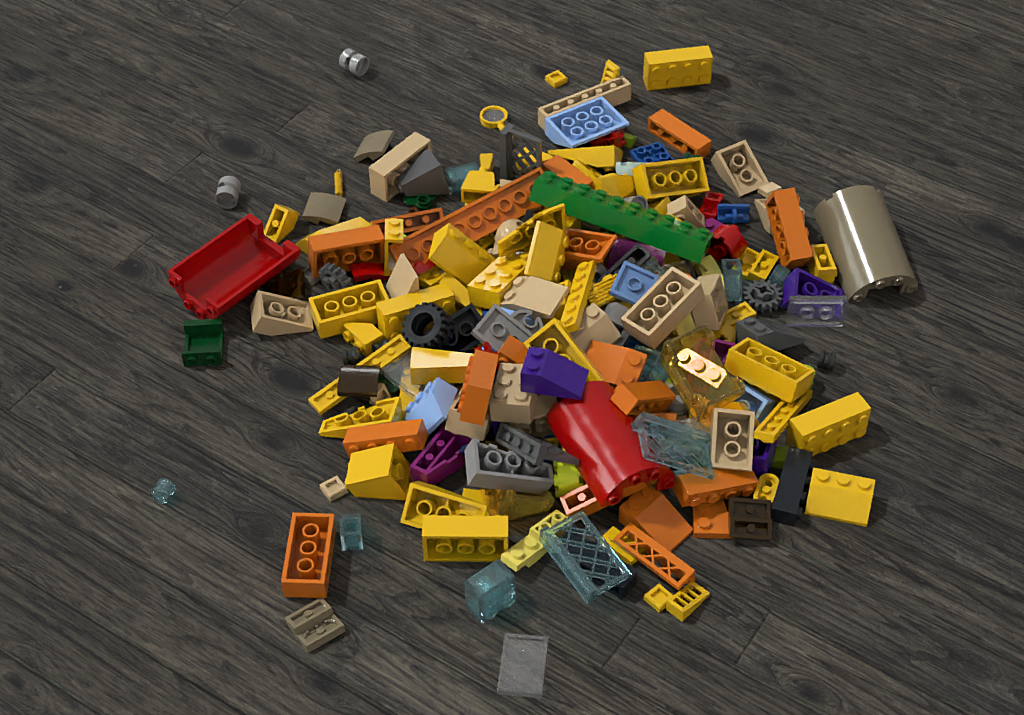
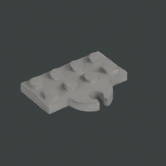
[471,303,543,352]

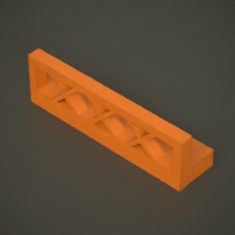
[613,522,695,590]

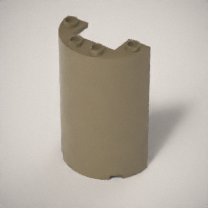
[813,185,918,302]

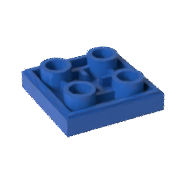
[629,142,674,163]

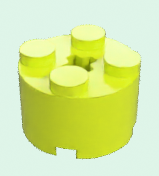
[553,461,584,498]

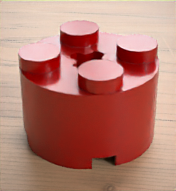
[707,224,748,267]

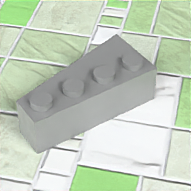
[464,438,554,495]

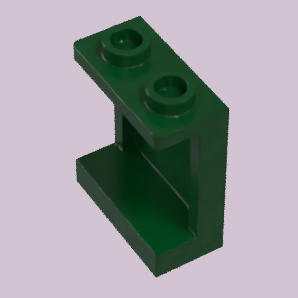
[182,318,224,367]

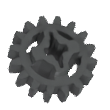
[318,263,354,292]
[742,279,783,314]

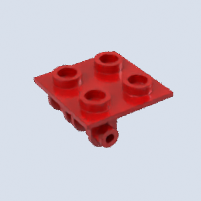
[590,128,626,148]

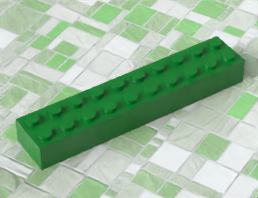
[529,171,714,264]

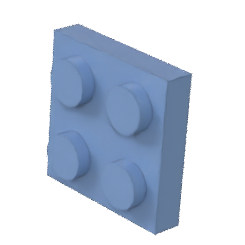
[609,260,659,305]

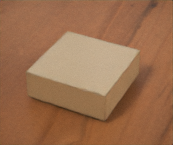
[757,182,782,198]
[320,476,348,502]

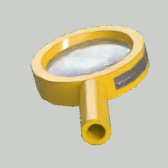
[480,106,508,131]

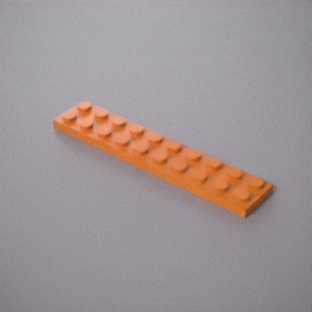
[388,167,544,266]

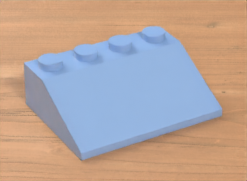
[545,96,629,149]

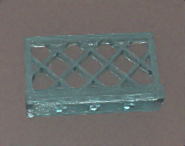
[631,412,715,480]
[539,511,631,605]

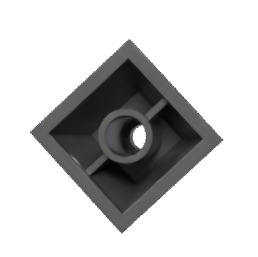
[396,149,450,196]

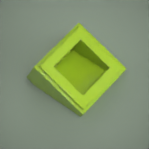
[622,133,637,148]
[771,446,789,469]

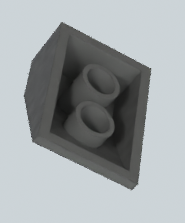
[736,317,805,351]

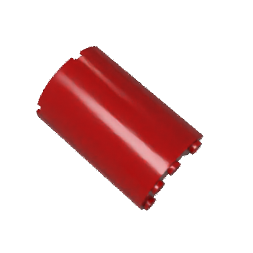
[168,213,301,320]
[546,381,675,507]

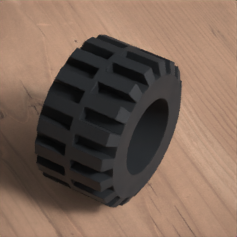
[402,302,455,350]

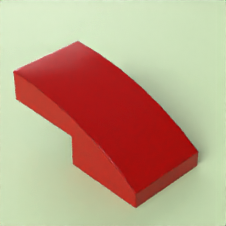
[699,191,724,220]
[412,260,436,275]
[349,262,390,282]

